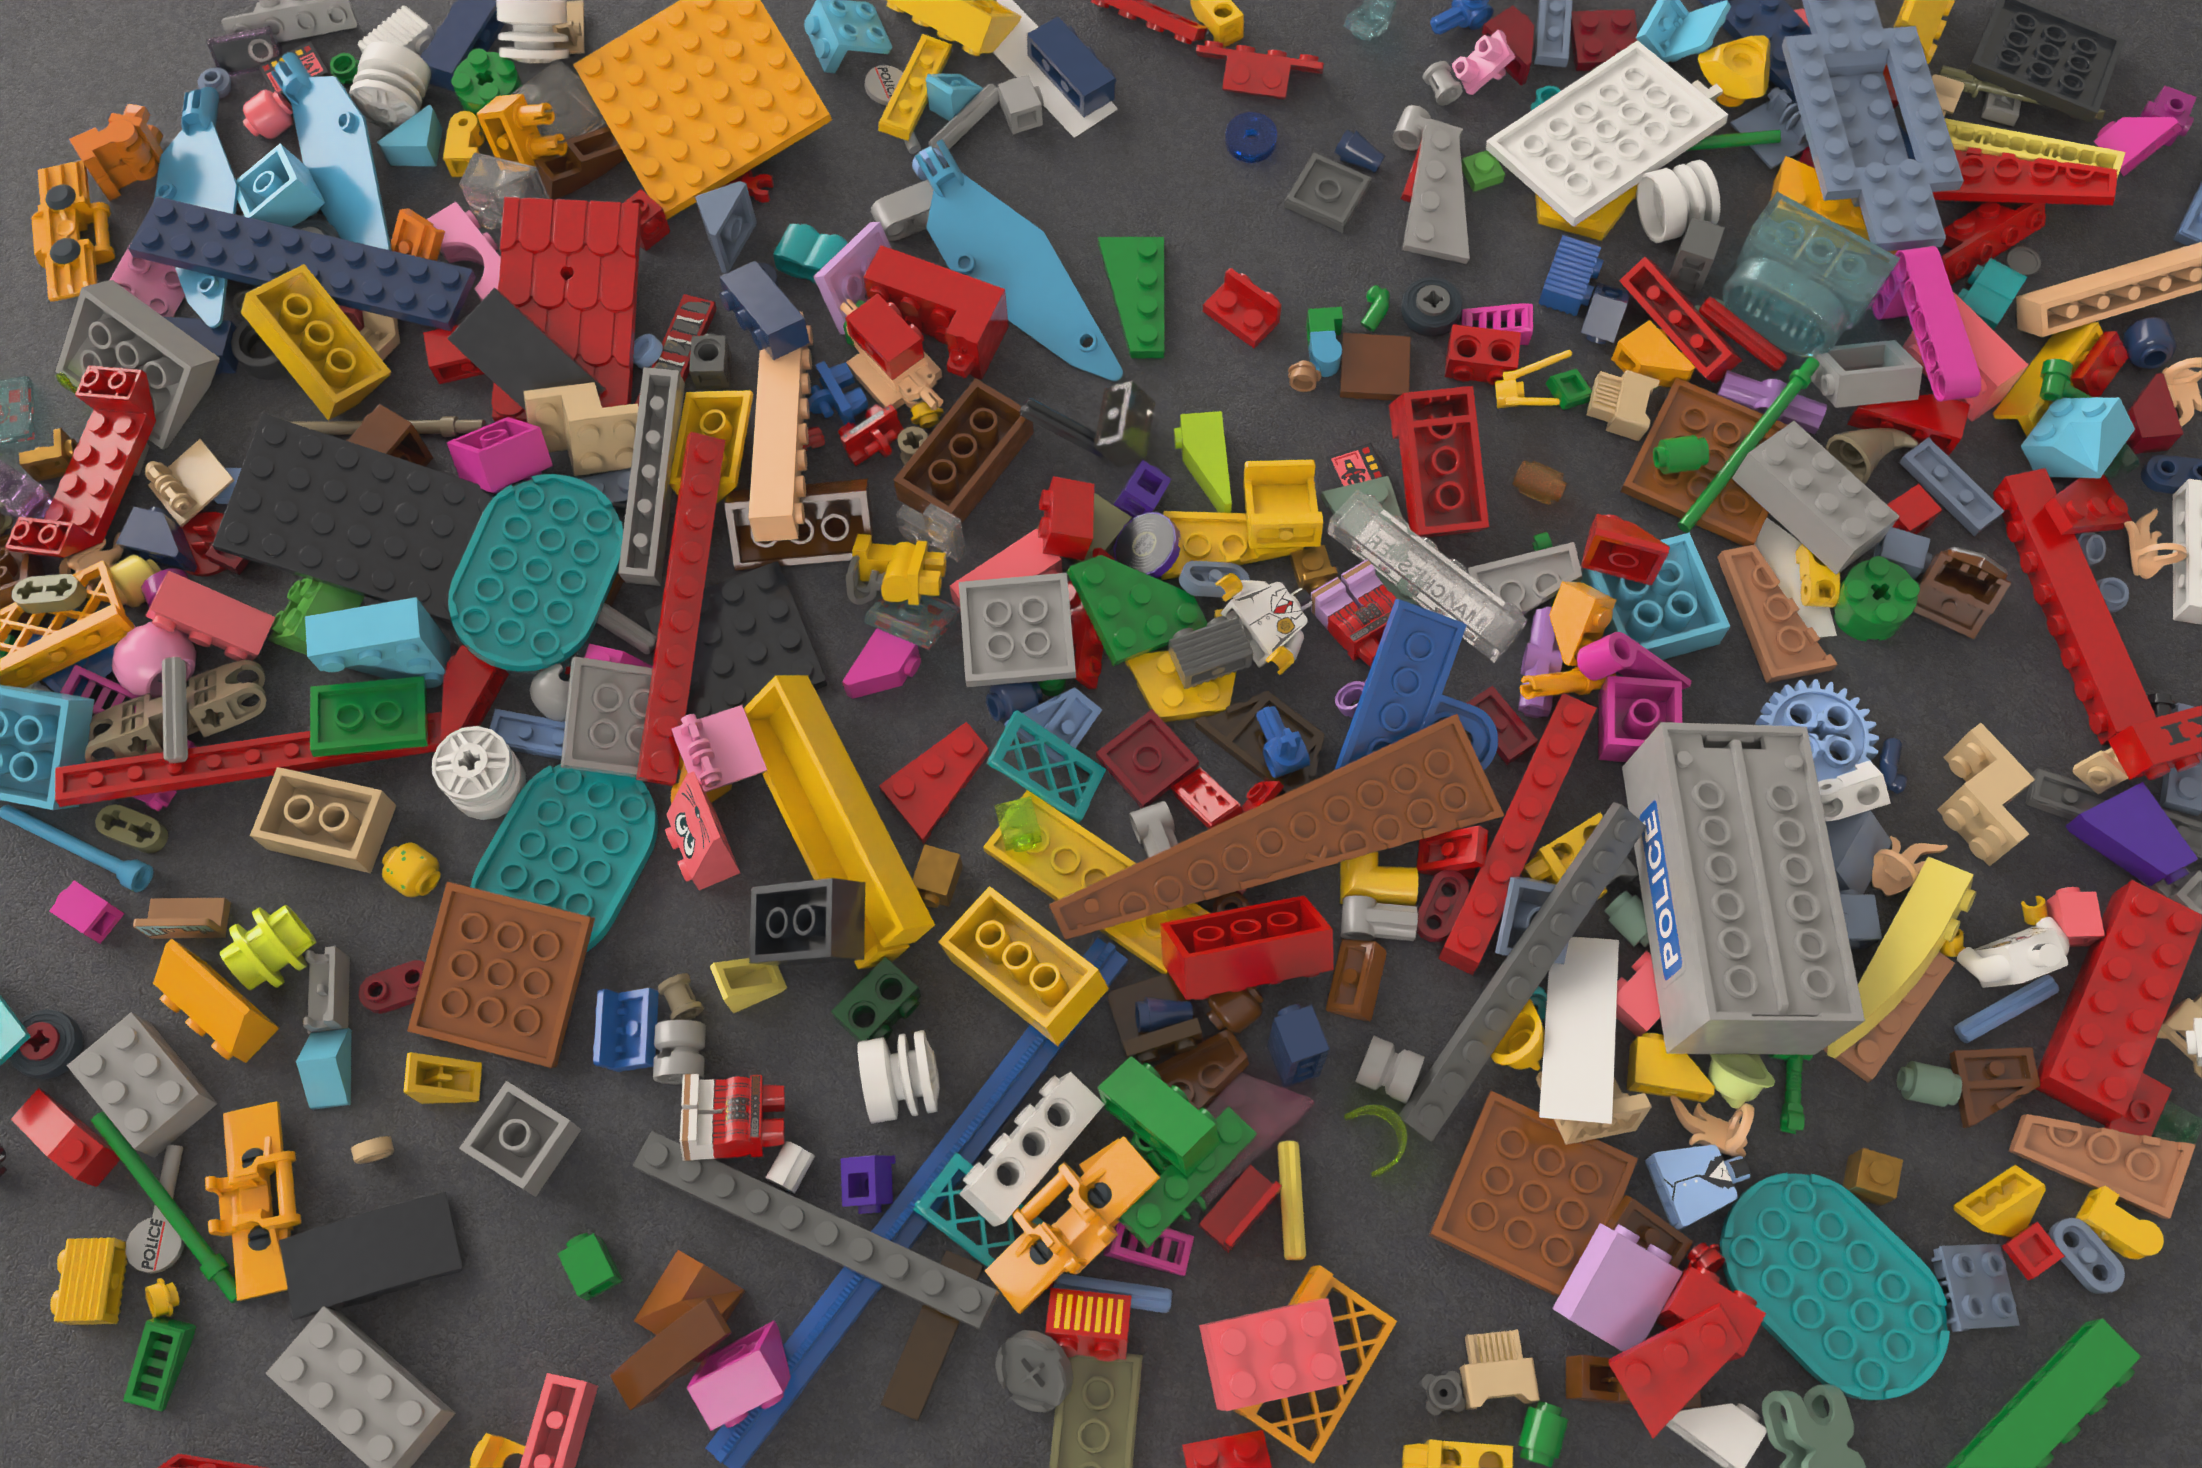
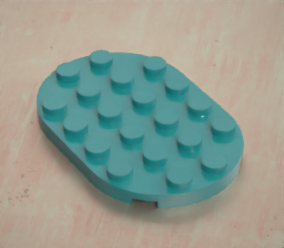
[448,474,623,672]
[471,764,658,952]
[1720,1173,1950,1401]

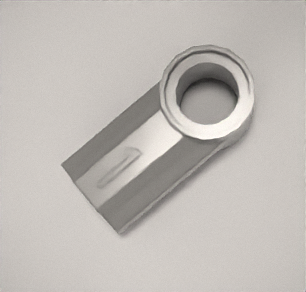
[1393,105,1463,151]
[1129,801,1178,857]
[1341,895,1418,941]

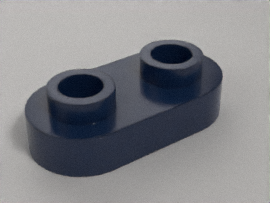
[2141,455,2202,494]

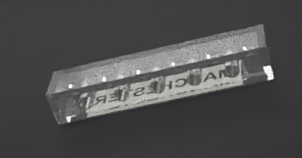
[1327,489,1528,663]

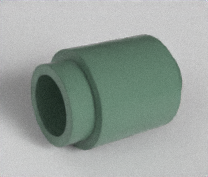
[1605,891,1649,947]
[1897,1061,1962,1107]

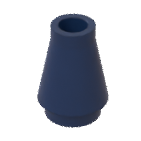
[1334,129,1385,173]
[1135,997,1193,1034]

